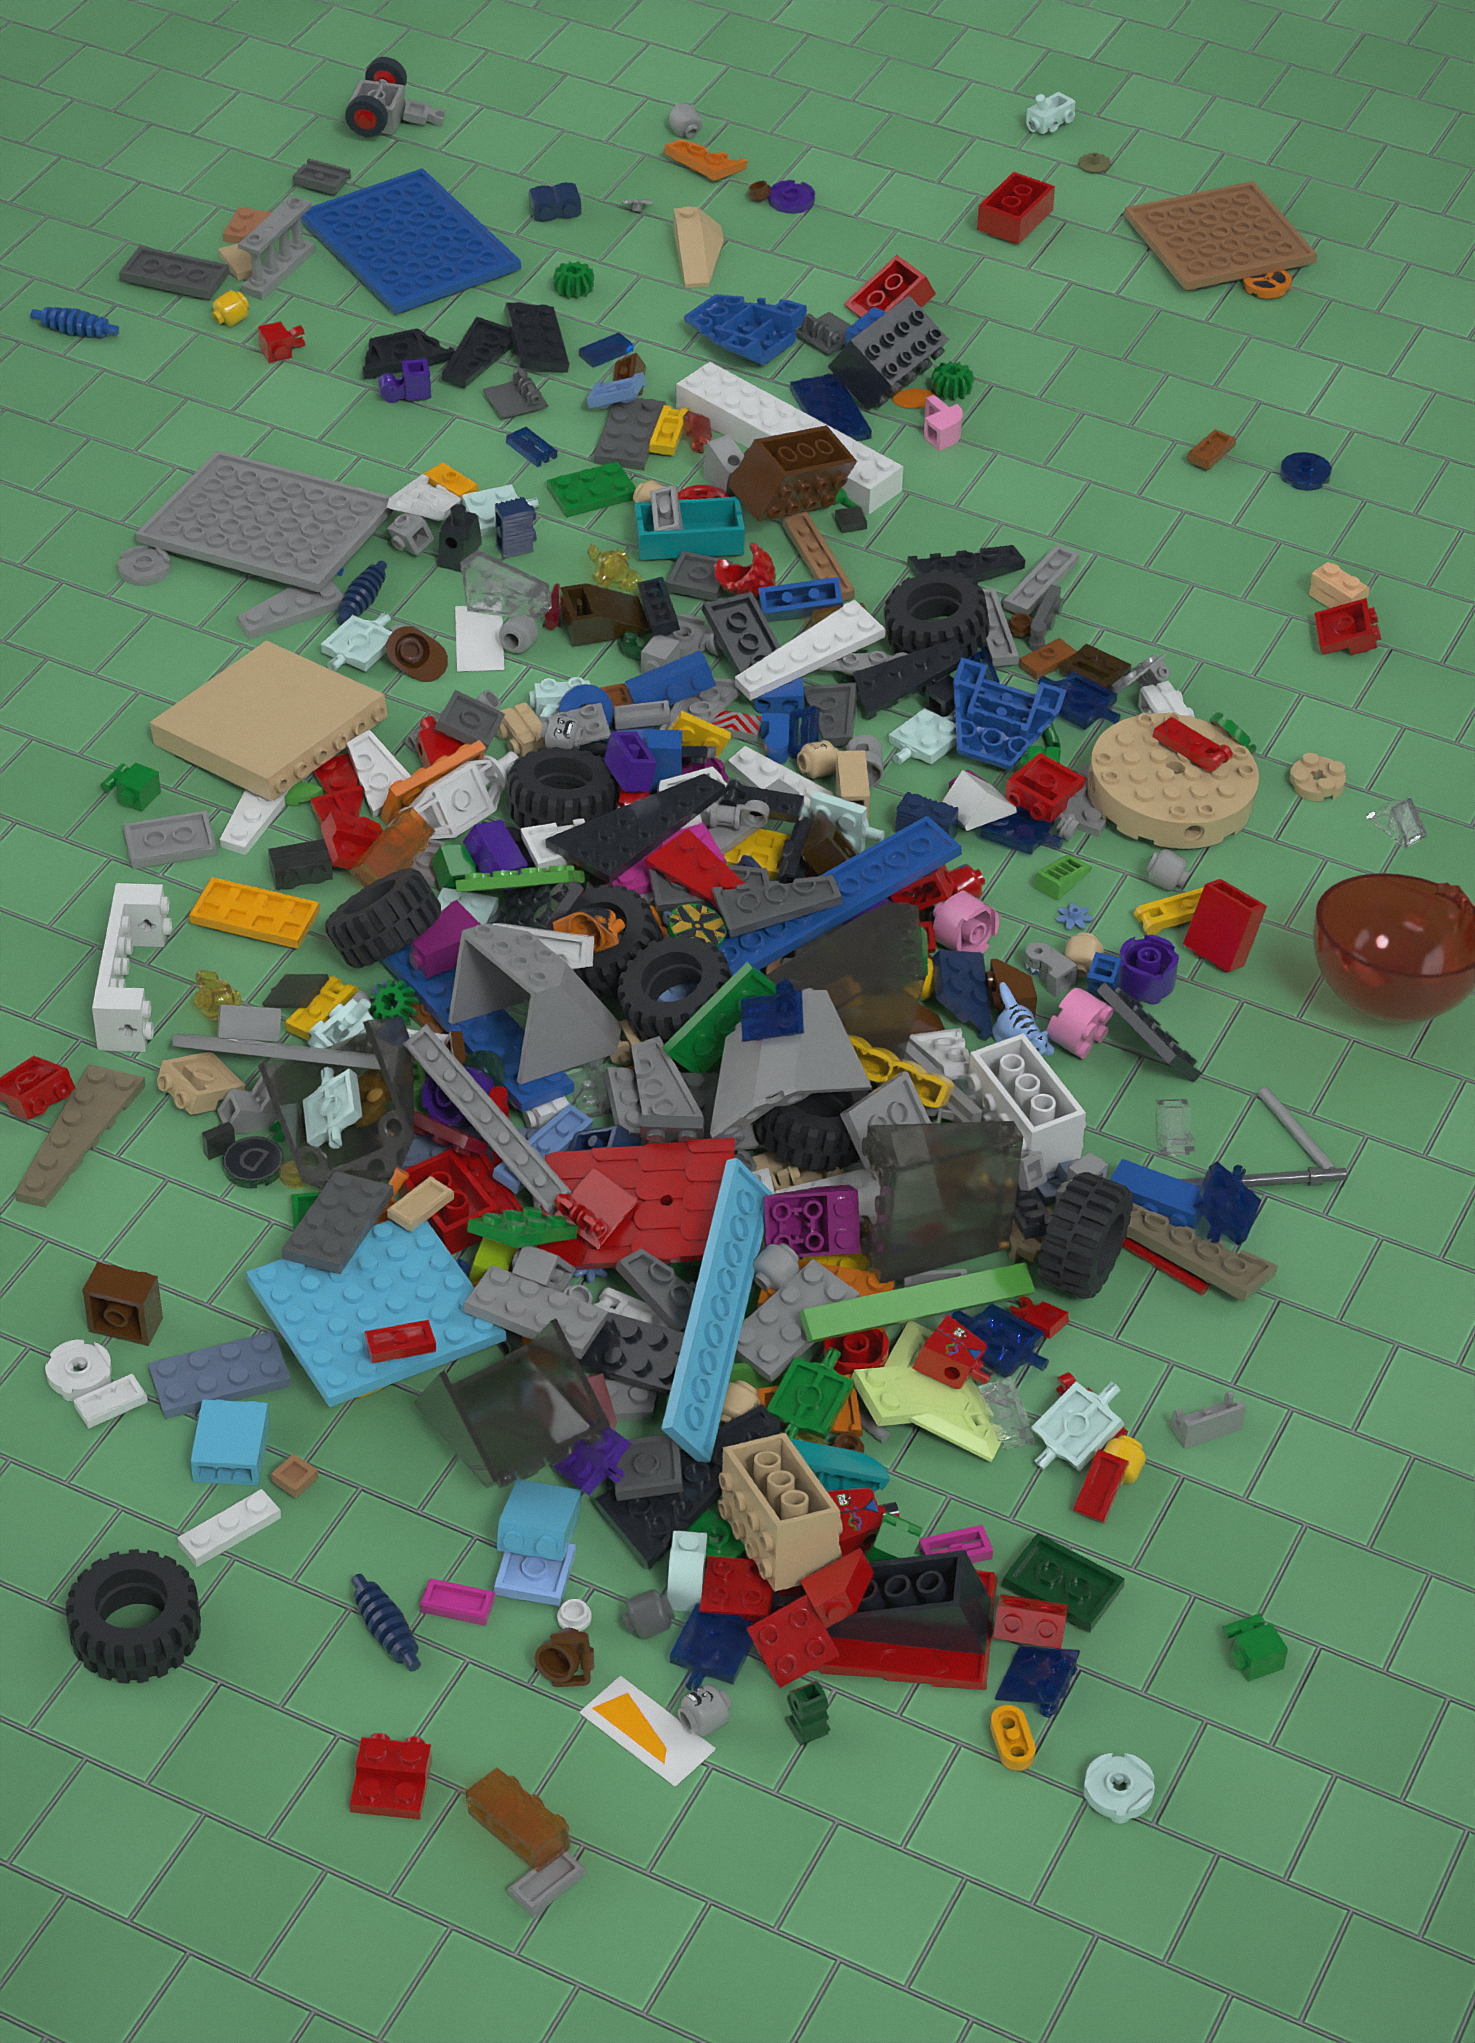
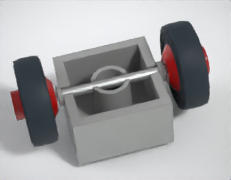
[345,57,407,137]

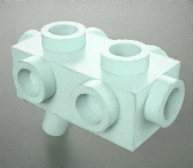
[1026,92,1076,134]
[529,677,590,724]
[307,999,374,1051]

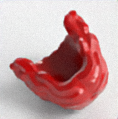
[714,542,776,600]

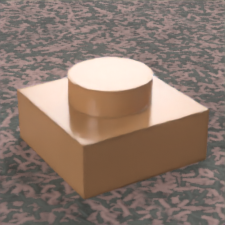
[271,1454,319,1498]

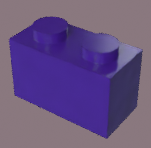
[604,732,657,793]
[463,820,529,877]

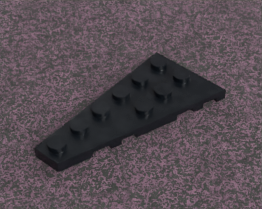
[545,774,726,884]
[595,1404,781,1570]

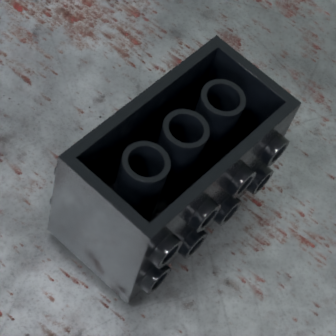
[828,295,949,411]

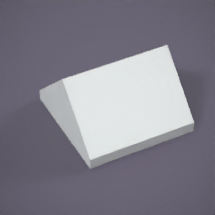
[942,770,1017,831]

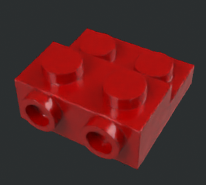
[1314,598,1382,655]
[1005,753,1086,823]
[320,810,388,878]
[0,1056,76,1120]
[349,1733,432,1820]

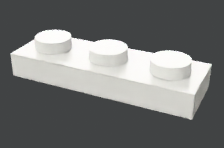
[177,1489,281,1567]

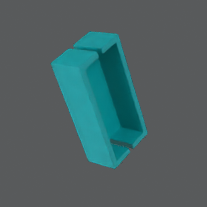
[635,497,745,560]

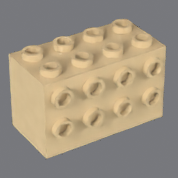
[718,1433,843,1591]

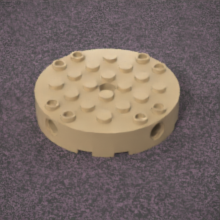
[1087,712,1259,849]

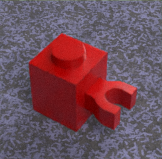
[258,321,306,363]

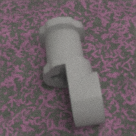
[710,800,770,830]

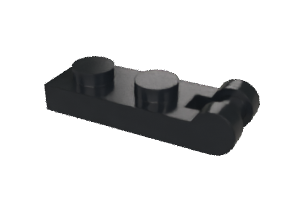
[720,780,804,823]

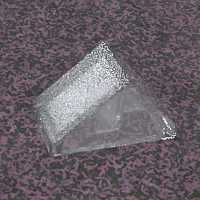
[1366,797,1427,848]

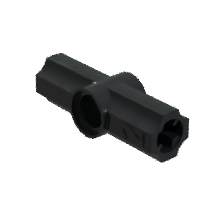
[777,817,814,884]

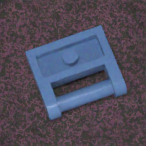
[586,372,646,409]

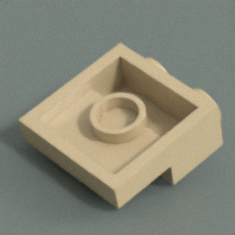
[157,1051,246,1115]

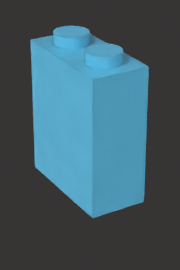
[191,1399,270,1486]
[497,1479,582,1561]

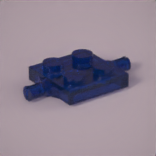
[1038,672,1121,730]
[980,806,1064,855]
[1193,1161,1261,1245]
[951,1304,1049,1380]
[670,1603,754,1691]

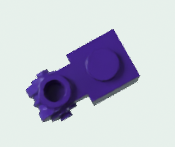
[378,359,431,403]

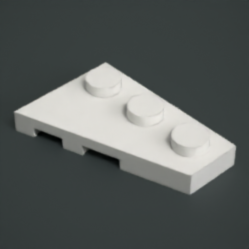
[347,730,411,818]
[906,1028,970,1080]

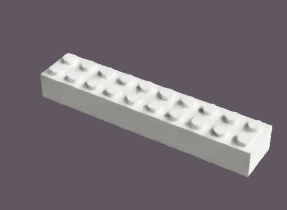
[676,362,903,514]

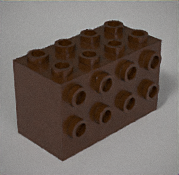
[728,425,857,521]

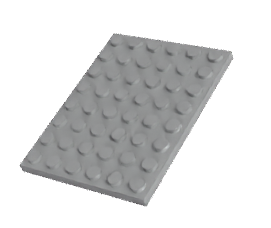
[135,450,394,592]

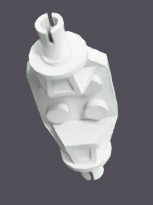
[384,751,519,848]

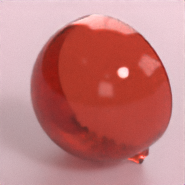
[1313,873,1475,1024]

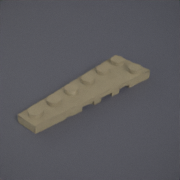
[15,1064,145,1208]
[1126,1203,1278,1302]

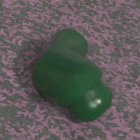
[620,631,644,661]

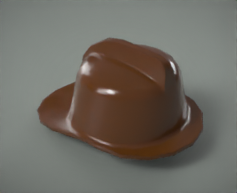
[386,626,448,682]

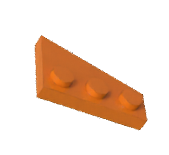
[664,139,748,181]

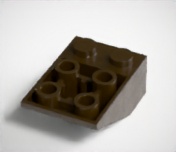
[560,583,652,646]
[801,809,859,876]

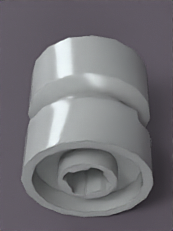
[846,735,883,787]

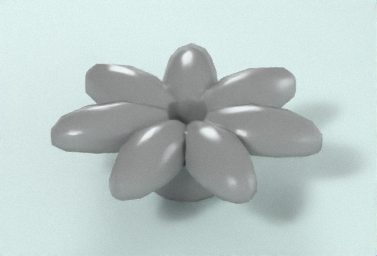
[622,199,653,211]

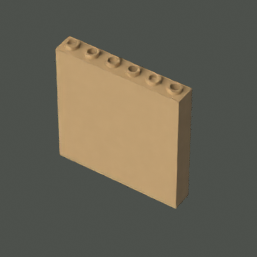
[149,640,388,802]

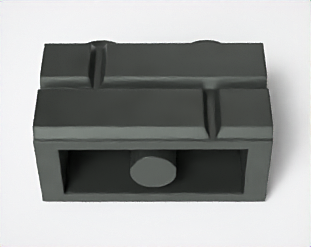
[268,839,333,890]

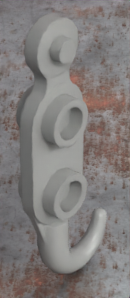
[818,651,907,676]

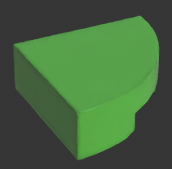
[284,781,323,806]

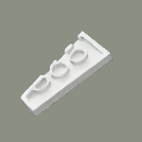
[728,746,834,826]
[492,923,594,969]

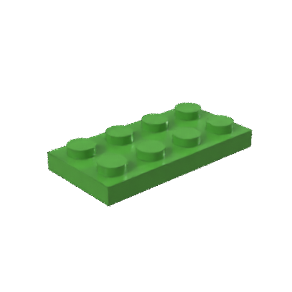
[455,865,585,893]

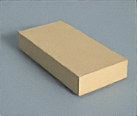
[219,243,253,281]
[387,1176,454,1232]

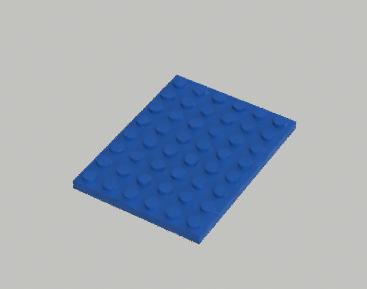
[301,168,521,314]

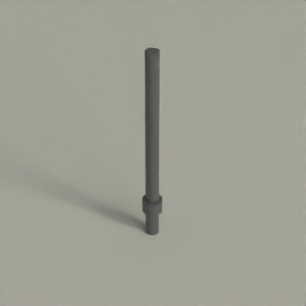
[1179,1166,1347,1190]

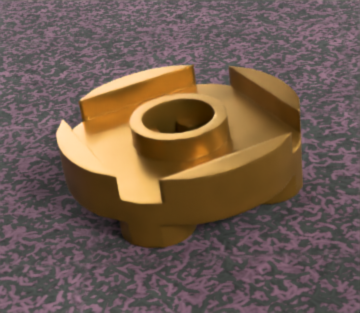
[354,1069,395,1127]

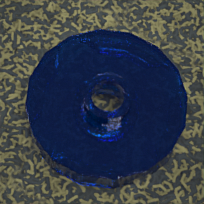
[1280,452,1332,491]

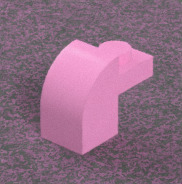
[924,395,963,451]

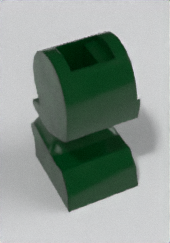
[784,1681,831,1746]

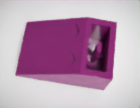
[764,1185,860,1257]

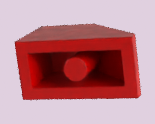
[800,1548,874,1628]

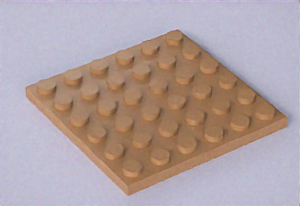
[1124,181,1317,291]

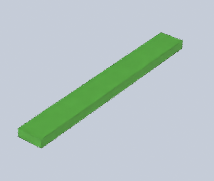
[799,1262,1036,1343]

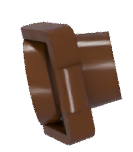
[534,1627,595,1687]

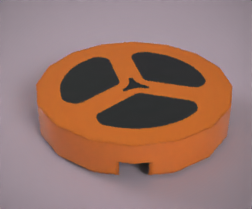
[1243,270,1292,299]

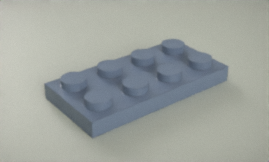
[148,1331,291,1419]

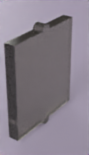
[262,974,329,1008]

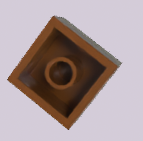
[82,1262,163,1346]

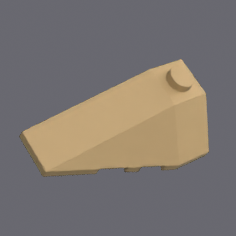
[674,206,724,288]

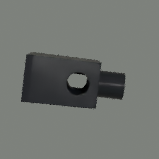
[438,504,482,573]

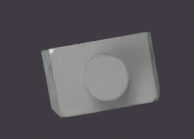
[703,434,744,497]

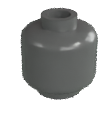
[622,1589,675,1640]

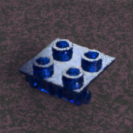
[741,978,804,1042]
[995,1646,1081,1718]

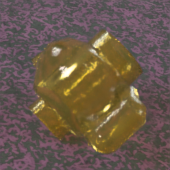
[587,544,642,592]
[194,970,241,1022]

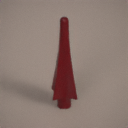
[542,583,561,630]

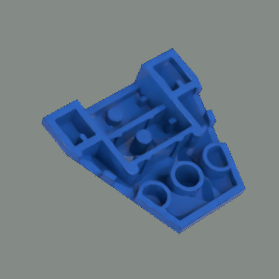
[684,294,807,365]
[953,657,1067,770]

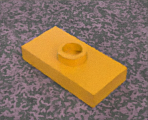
[424,462,478,502]

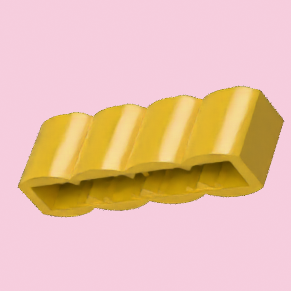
[848,1035,955,1108]

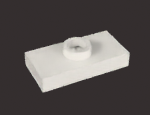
[73,1374,148,1429]

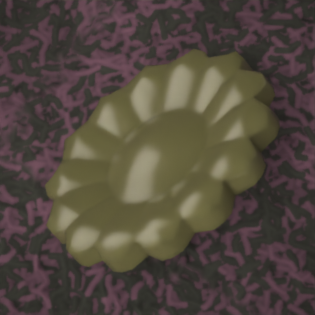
[1078,153,1111,174]

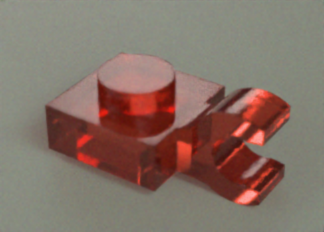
[683,411,712,454]

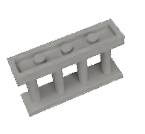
[238,196,315,300]

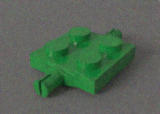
[767,1348,855,1440]

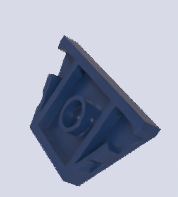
[932,950,993,1041]

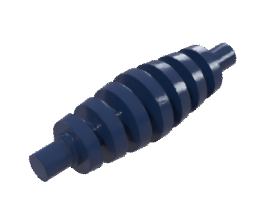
[336,560,387,625]
[351,1574,421,1672]

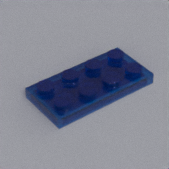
[790,373,872,441]

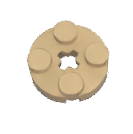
[1289,753,1346,802]

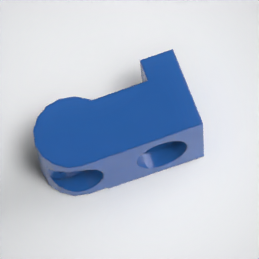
[753,678,804,715]
[761,713,789,765]
[1087,952,1121,1003]

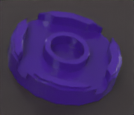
[768,180,815,214]

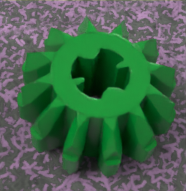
[553,261,594,299]
[931,361,974,401]
[368,979,419,1028]

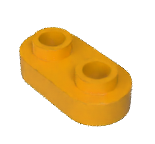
[990,1705,1036,1771]

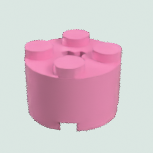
[933,890,999,954]
[1047,988,1114,1060]

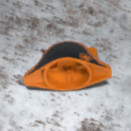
[553,907,625,952]

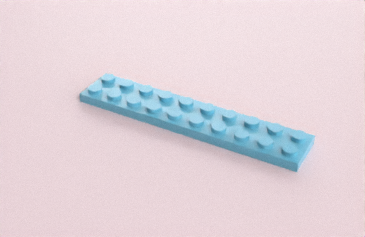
[661,1158,773,1463]

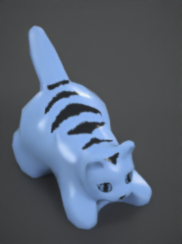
[992,982,1054,1056]

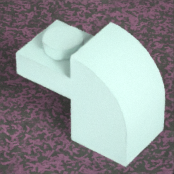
[667,1531,707,1612]

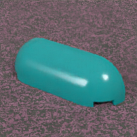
[789,1438,890,1492]

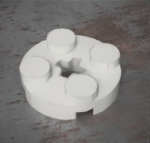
[45,1340,112,1401]

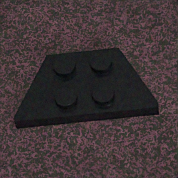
[362,328,455,379]

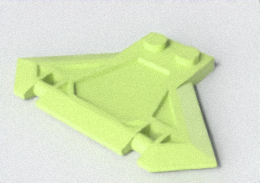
[851,1321,1005,1462]

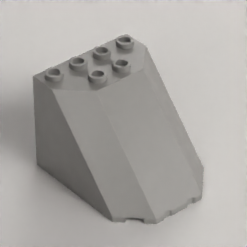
[448,923,621,1084]
[709,988,872,1150]

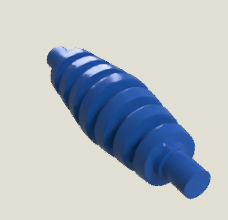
[31,307,119,338]

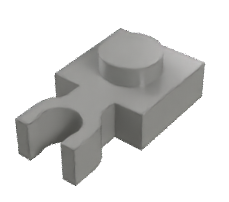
[403,99,445,127]

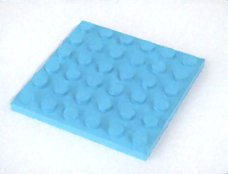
[246,1220,506,1407]

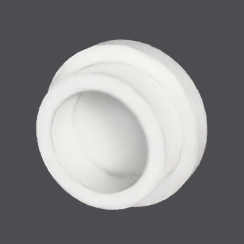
[557,1599,592,1631]

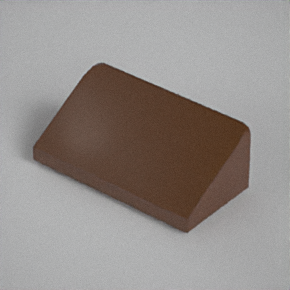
[613,353,646,396]

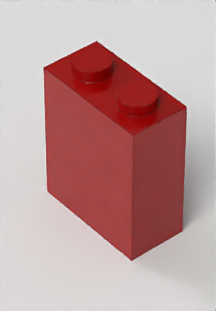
[1183,878,1267,972]

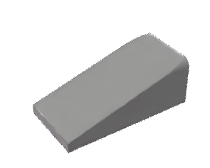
[650,485,684,531]

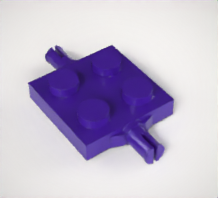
[552,1415,631,1496]

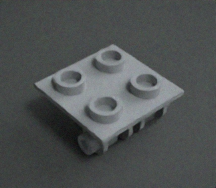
[1107,653,1170,697]
[548,703,611,745]

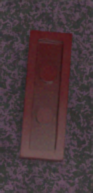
[402,1108,488,1156]

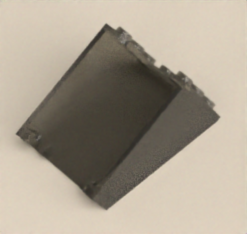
[859,1121,1024,1283]

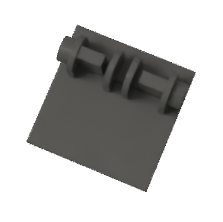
[796,312,852,355]
[483,368,548,419]

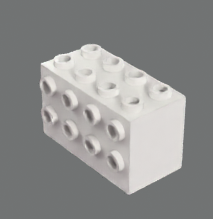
[967,1033,1086,1174]

